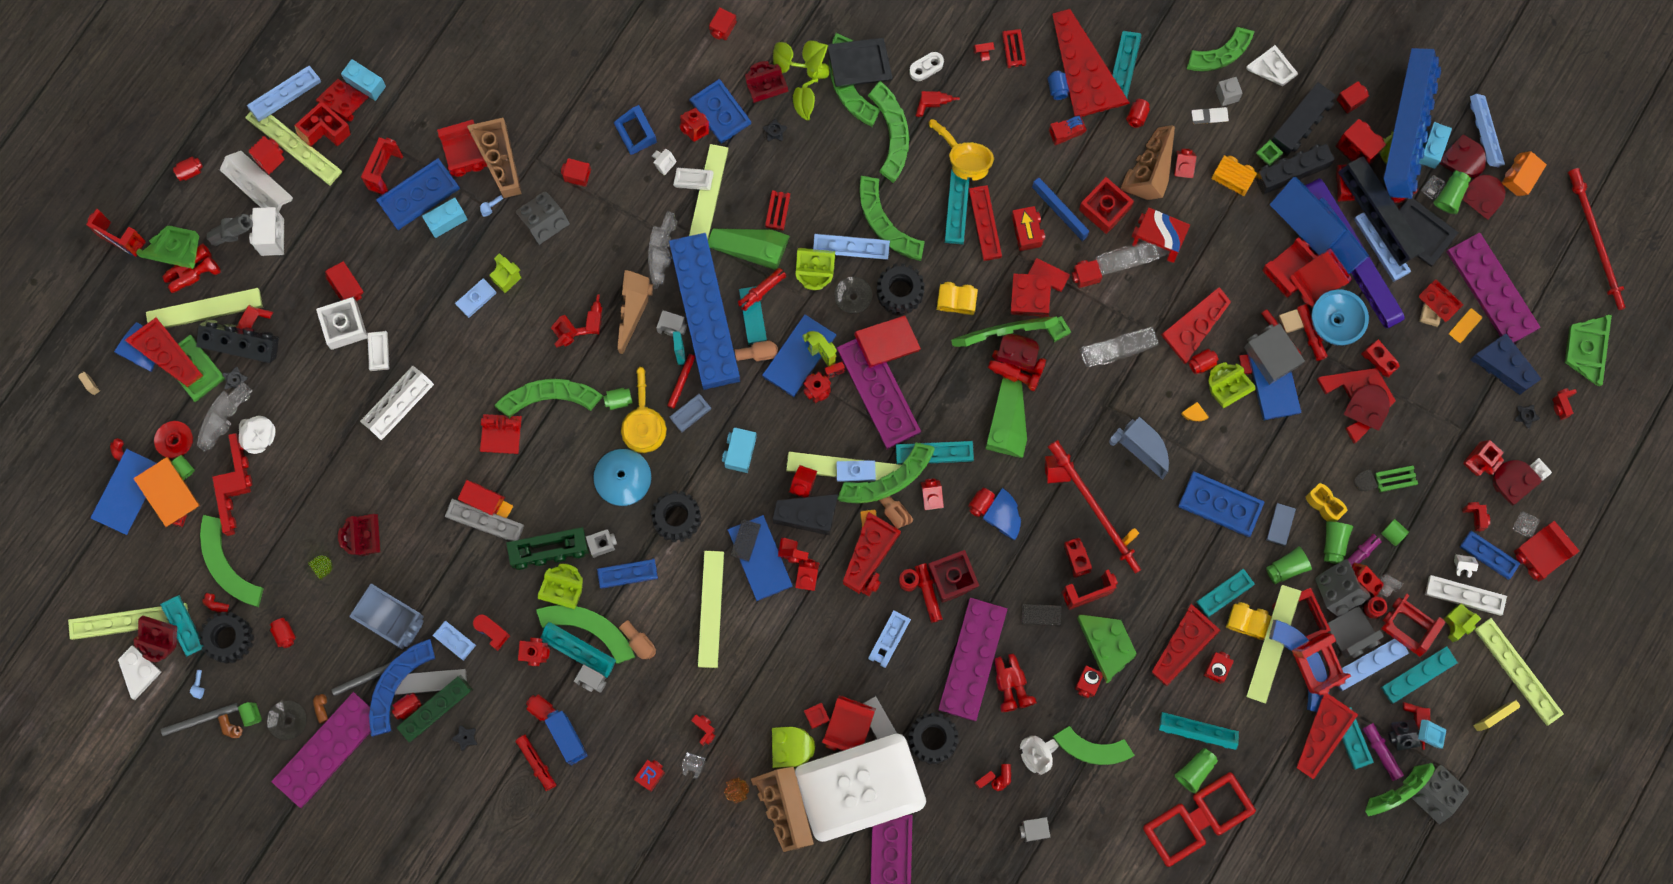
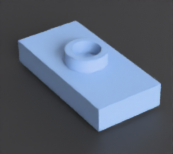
[455,278,496,318]
[837,461,876,482]
[433,621,476,661]

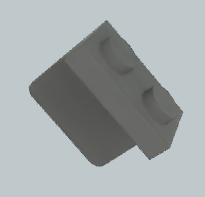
[516,192,570,245]
[1315,559,1371,617]
[1328,607,1384,659]
[1411,765,1469,825]

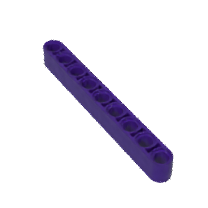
[1305,178,1405,329]

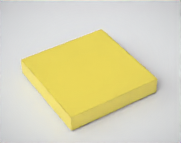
[1473,700,1520,731]

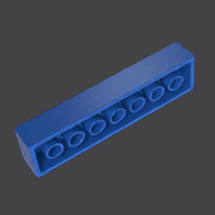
[1384,48,1441,199]
[669,233,740,390]

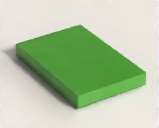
[178,335,225,402]

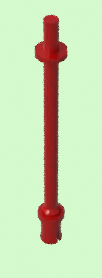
[1568,168,1626,310]
[1048,440,1141,574]

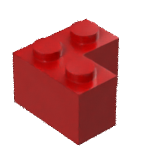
[294,101,351,147]

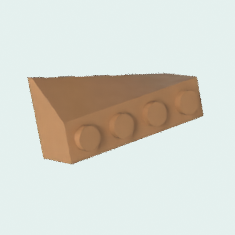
[467,118,522,198]
[751,767,814,852]

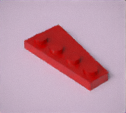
[1161,287,1231,364]
[125,317,203,387]
[843,512,901,593]
[1152,604,1220,687]
[1296,693,1358,779]

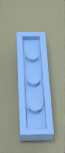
[247,66,321,122]
[1470,94,1505,167]
[1354,213,1411,282]
[813,234,890,259]
[1338,639,1409,691]

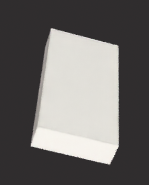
[673,168,714,190]
[367,331,389,371]

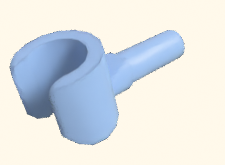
[480,195,503,217]
[190,670,204,699]

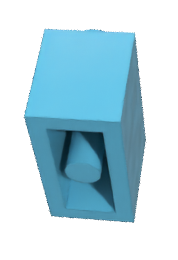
[341,59,386,101]
[1420,122,1452,169]
[422,198,468,238]
[722,428,757,473]

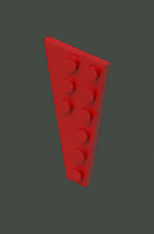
[1052,9,1130,117]

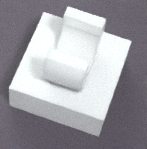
[652,149,677,175]
[1530,458,1552,480]
[1454,554,1478,578]

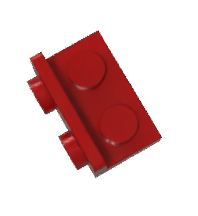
[1419,279,1464,322]

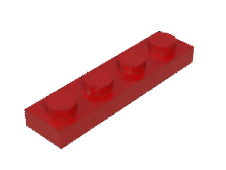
[969,185,1002,261]

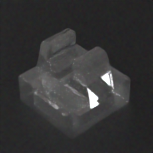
[1421,175,1446,201]
[1513,511,1540,538]
[1380,574,1403,597]
[681,753,706,778]

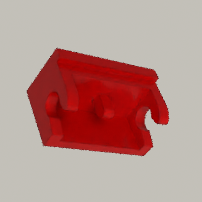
[325,261,363,302]
[458,480,505,516]

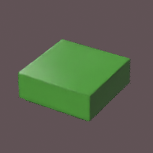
[1046,316,1071,342]

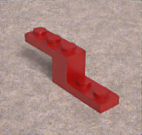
[212,433,253,536]

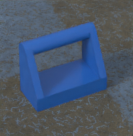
[614,105,657,155]

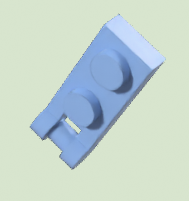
[868,610,911,668]

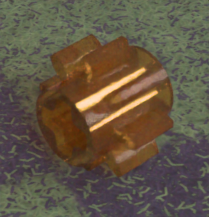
[725,777,749,804]

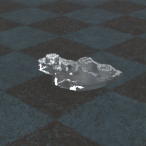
[648,211,677,289]
[1096,241,1170,275]
[1080,327,1159,367]
[197,381,252,452]

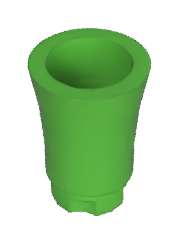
[1433,171,1471,214]
[1324,521,1353,564]
[1266,546,1312,584]
[1175,748,1218,793]

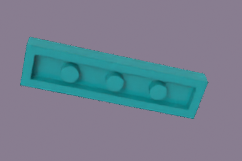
[1112,31,1142,98]
[945,169,969,244]
[896,441,974,465]
[541,622,616,678]
[1381,646,1458,704]
[1159,712,1239,750]

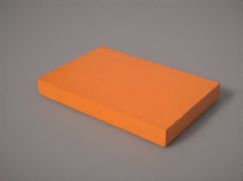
[133,457,200,527]

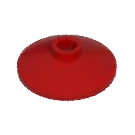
[154,421,193,458]

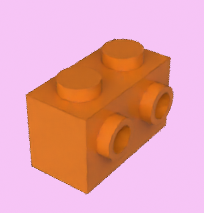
[1502,151,1547,196]

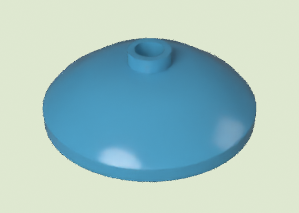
[1311,289,1369,346]
[594,449,651,506]

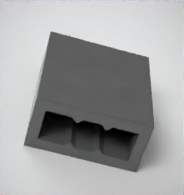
[1244,323,1305,385]

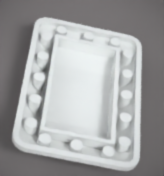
[795,733,926,842]

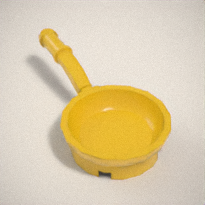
[929,119,994,180]
[621,367,667,453]

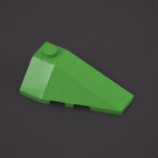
[708,229,790,270]
[985,377,1027,458]

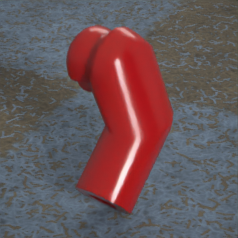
[110,438,124,461]
[202,593,229,613]
[991,764,1011,791]

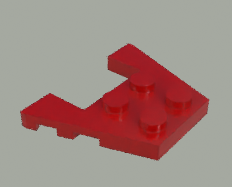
[1317,368,1396,444]

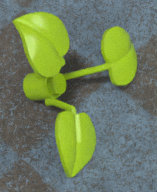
[773,41,829,120]

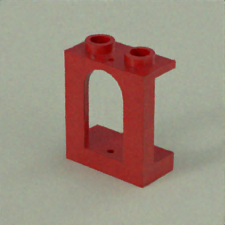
[361,137,403,195]
[1381,594,1446,657]
[1292,633,1351,695]

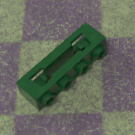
[506,527,589,570]
[396,675,473,743]

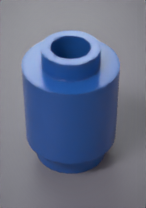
[1047,71,1069,100]

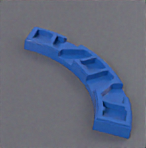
[1269,619,1329,712]
[369,639,435,736]

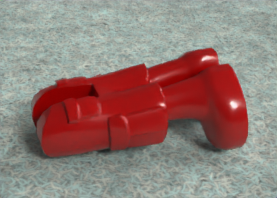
[162,243,221,293]
[988,350,1046,392]
[995,654,1037,712]

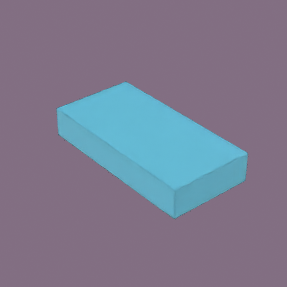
[1418,720,1446,749]

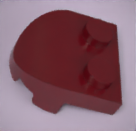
[745,61,789,103]
[1439,135,1486,178]
[1462,175,1505,220]
[997,333,1039,370]
[1344,384,1390,431]
[1493,460,1543,506]
[338,514,380,556]
[134,616,177,662]

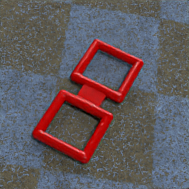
[1143,772,1256,867]

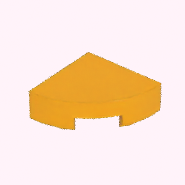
[1181,402,1209,422]
[1122,528,1139,546]

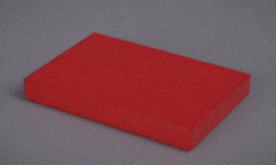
[854,316,921,368]

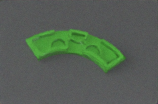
[1187,27,1255,71]
[1053,726,1135,765]
[1365,763,1435,816]

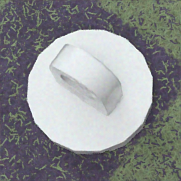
[239,416,275,454]
[1020,735,1059,775]

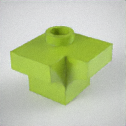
[490,253,521,293]
[1443,603,1481,643]

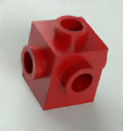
[680,108,709,142]
[803,372,831,403]
[518,638,550,666]

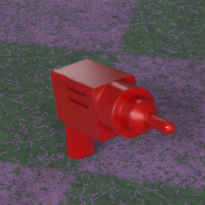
[915,91,960,117]
[575,294,602,336]
[236,305,273,329]
[1403,702,1430,750]

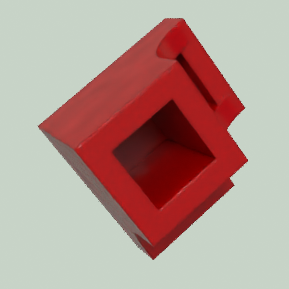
[1463,440,1504,476]

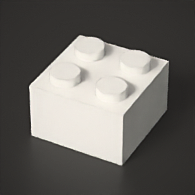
[249,207,284,256]
[316,297,368,350]

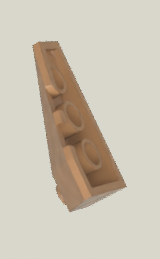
[1121,125,1175,200]
[618,270,653,354]

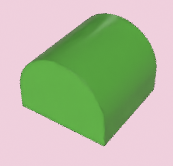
[1256,140,1283,166]
[1381,519,1409,546]
[238,702,262,726]

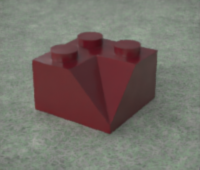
[928,550,979,603]

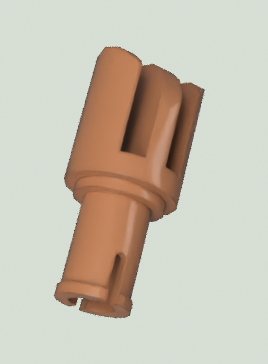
[735,341,778,362]
[879,496,913,529]
[619,620,656,659]

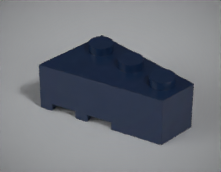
[1470,334,1541,395]

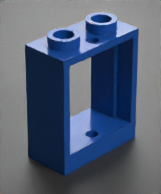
[544,710,588,765]

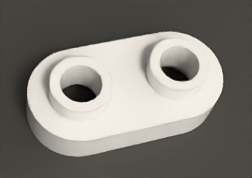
[909,52,944,81]

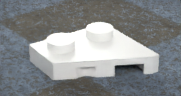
[1246,45,1298,86]
[118,645,161,700]

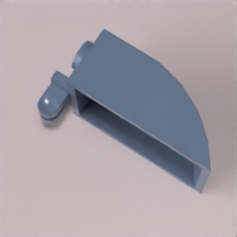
[1109,417,1169,480]
[349,584,424,650]

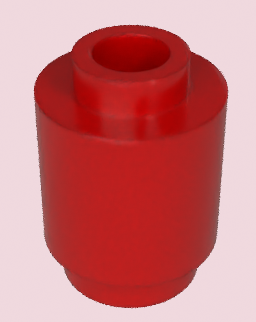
[1126,99,1150,128]
[173,156,203,181]
[1188,349,1218,374]
[968,488,995,517]
[899,569,919,591]
[1364,597,1387,619]
[270,618,296,648]
[391,693,422,721]
[526,694,556,722]

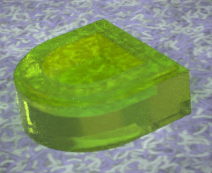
[308,556,333,580]

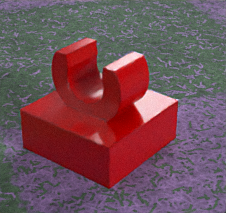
[973,42,994,61]

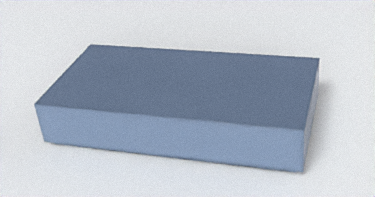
[669,394,711,433]
[1266,503,1296,546]

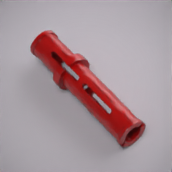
[738,268,786,311]
[1297,304,1328,361]
[915,563,943,623]
[515,735,557,791]

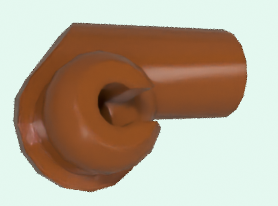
[313,694,328,724]
[218,714,243,739]

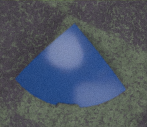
[114,322,155,372]
[983,488,1021,541]

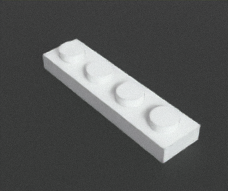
[1425,575,1507,616]

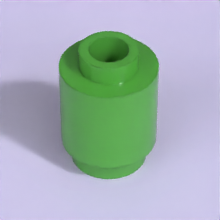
[603,388,632,410]

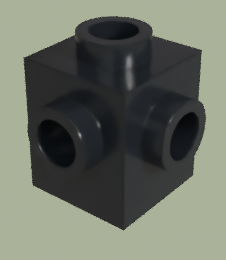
[1388,719,1420,751]

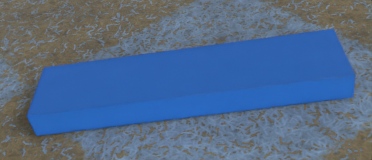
[1032,178,1089,241]

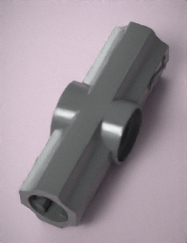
[207,214,253,246]

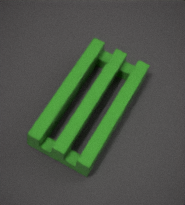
[1375,466,1418,493]

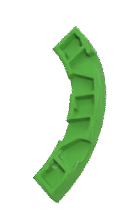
[829,33,880,127]
[868,81,909,183]
[860,176,925,261]
[951,316,1058,347]
[494,379,603,419]
[838,443,935,503]
[200,515,264,607]
[536,605,635,664]

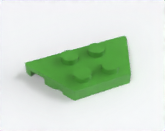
[136,226,199,269]
[1565,315,1612,386]
[1077,615,1136,683]

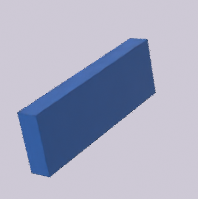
[1459,531,1520,580]
[597,559,658,589]

